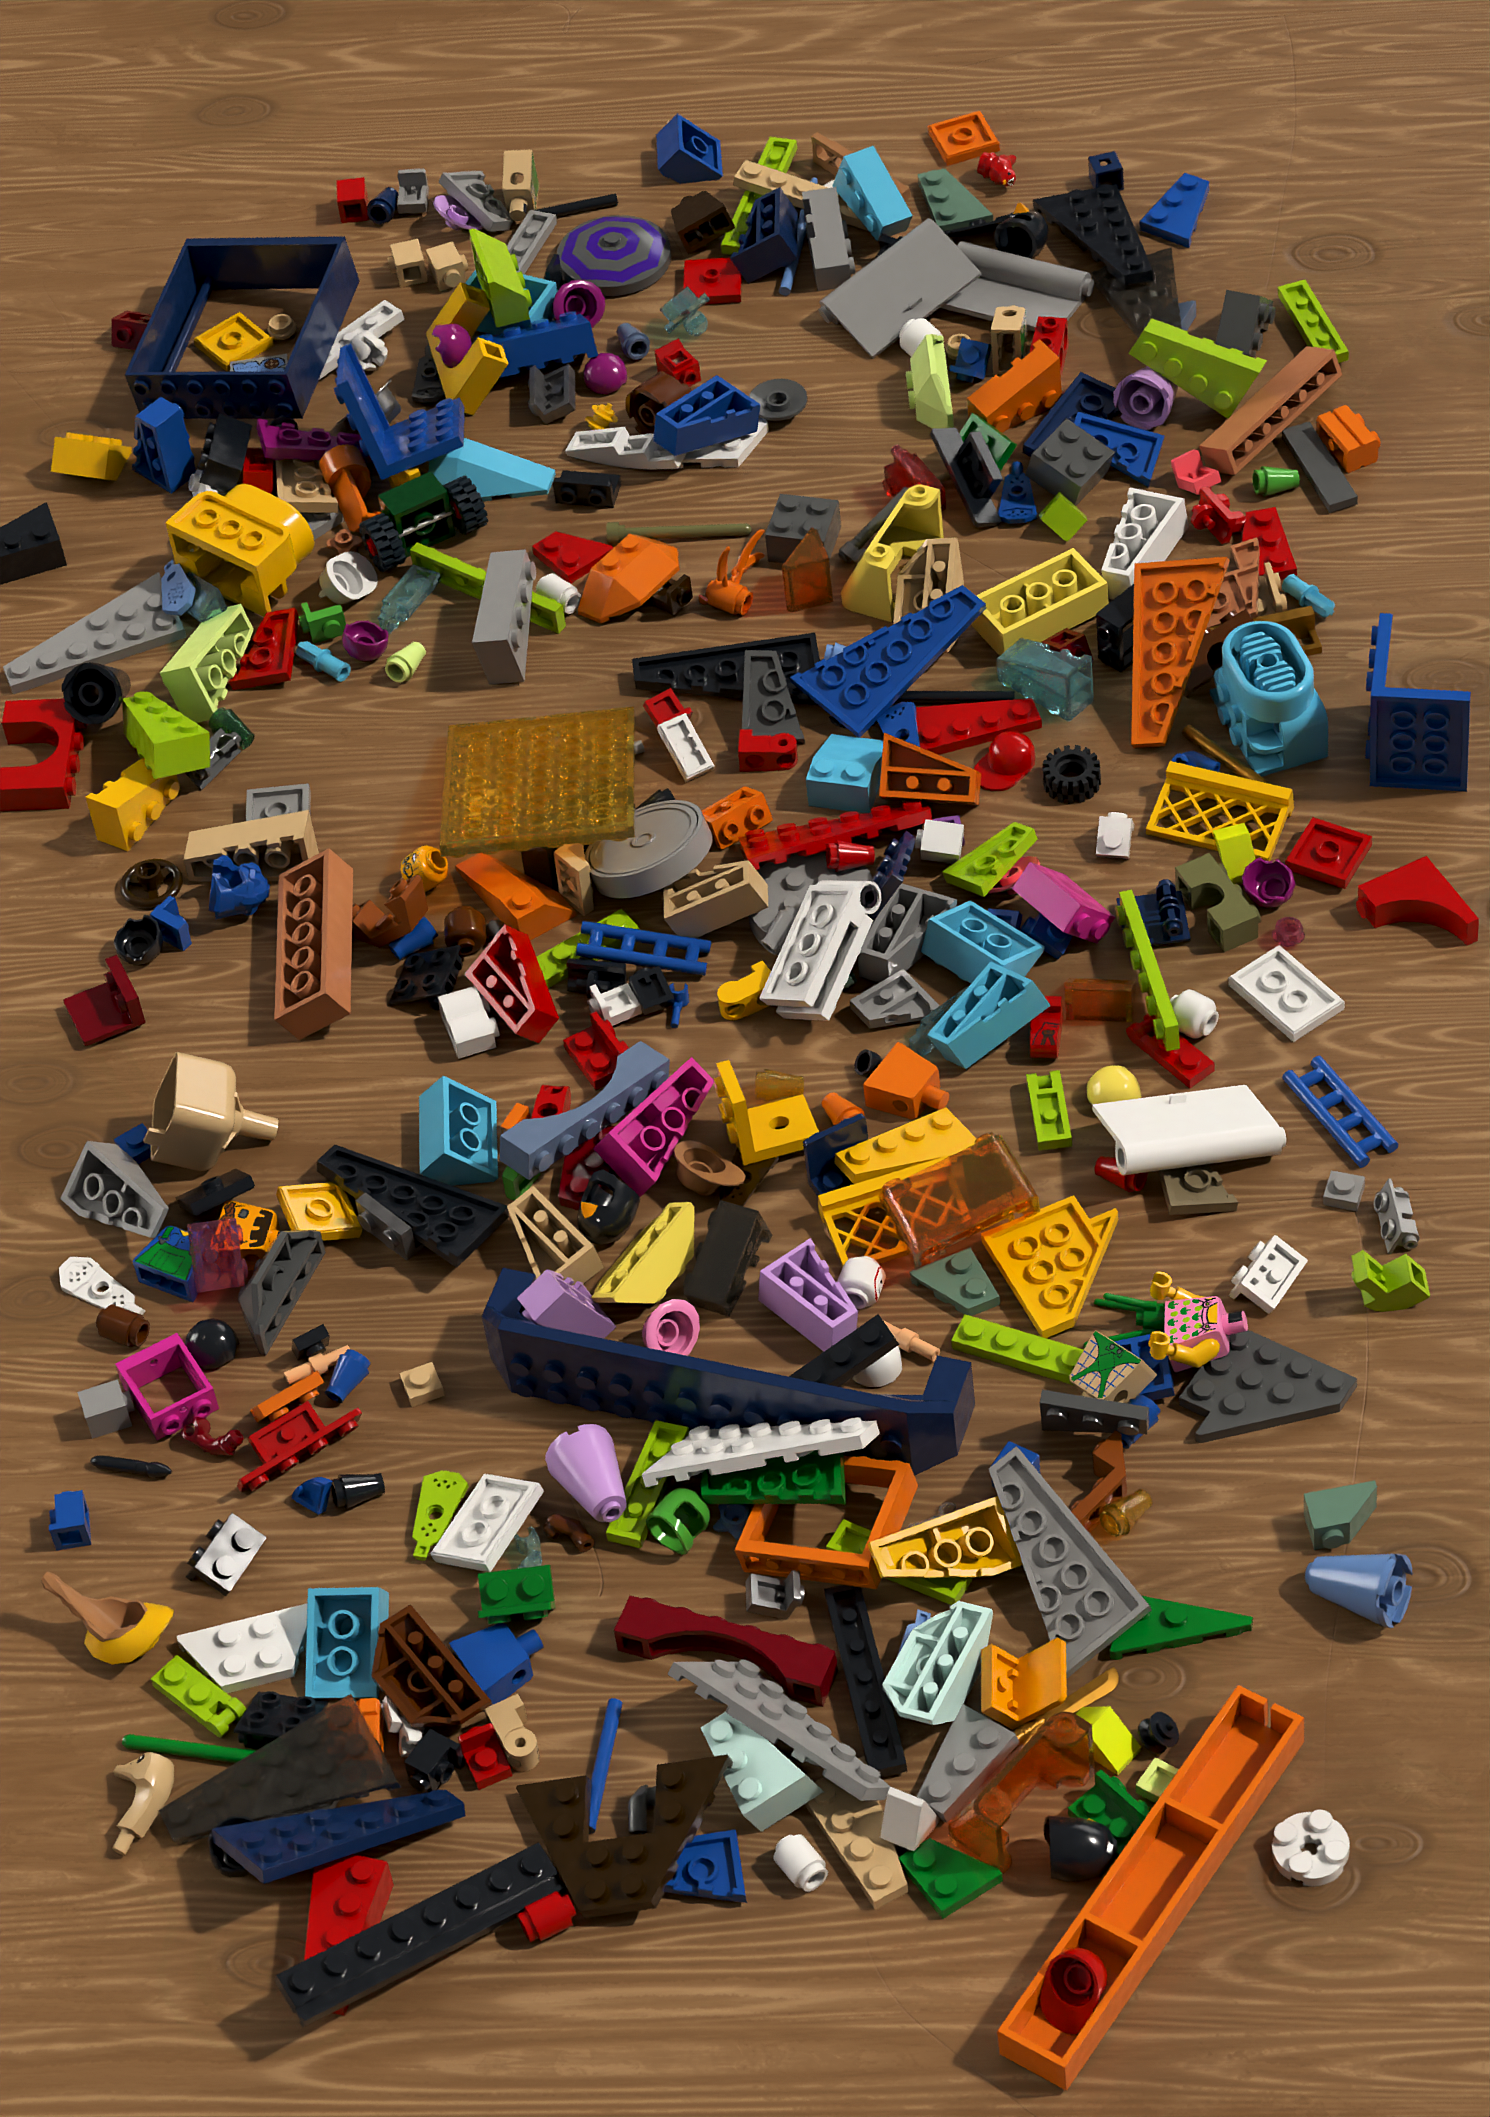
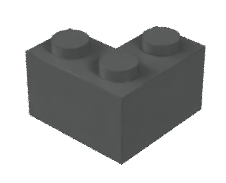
[1215,290,1276,357]

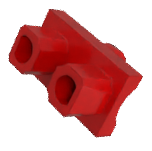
[1191,487,1246,544]

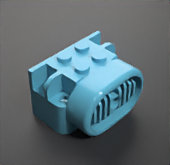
[1210,621,1328,776]

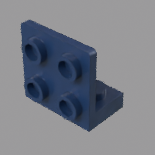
[803,1113,868,1197]

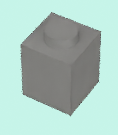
[77,1379,135,1439]

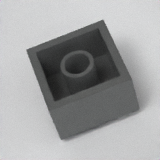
[1025,418,1115,506]
[765,494,841,568]

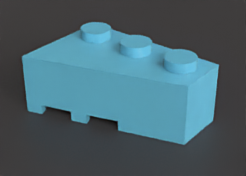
[832,146,913,241]
[927,962,1051,1069]

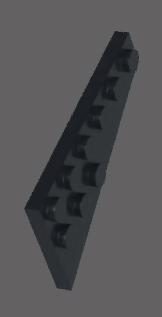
[1033,184,1154,285]
[632,632,820,705]
[317,1145,509,1268]

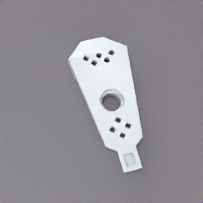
[59,1256,146,1315]

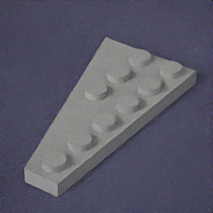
[3,572,186,695]
[989,1446,1152,1679]
[667,1660,890,1801]

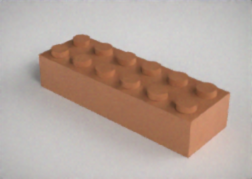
[274,848,353,1040]

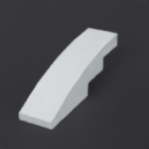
[565,427,687,470]

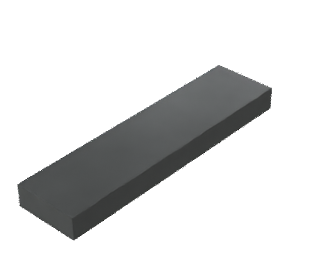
[1282,421,1358,513]

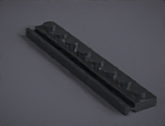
[275,1842,567,2027]

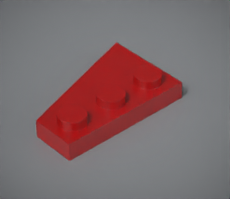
[229,608,299,690]

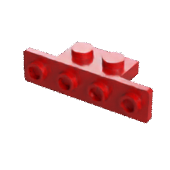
[237,1401,362,1492]

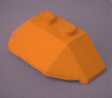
[577,533,680,624]

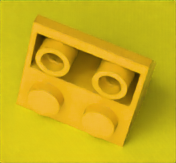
[51,432,132,481]

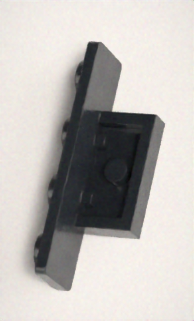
[930,427,1003,527]

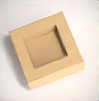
[399,1362,445,1407]

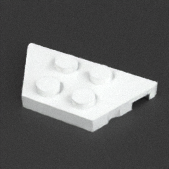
[679,417,769,468]
[177,1604,307,1693]

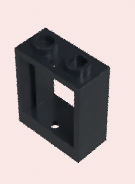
[1096,584,1134,672]

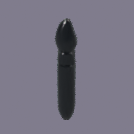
[90,1455,172,1478]

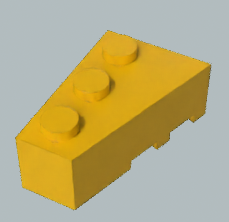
[85,758,180,851]

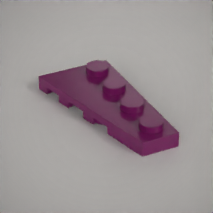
[256,419,373,465]

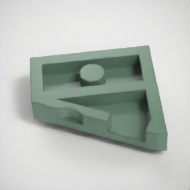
[910,1248,1000,1316]

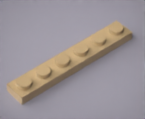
[734,160,868,231]

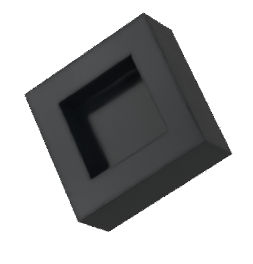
[291,1324,330,1360]

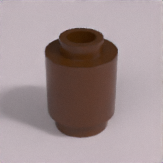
[96,1304,150,1347]

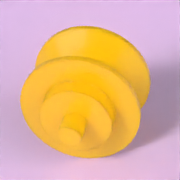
[585,403,618,430]

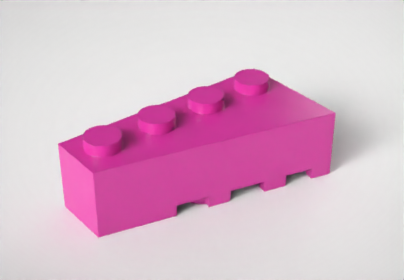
[593,1057,714,1197]

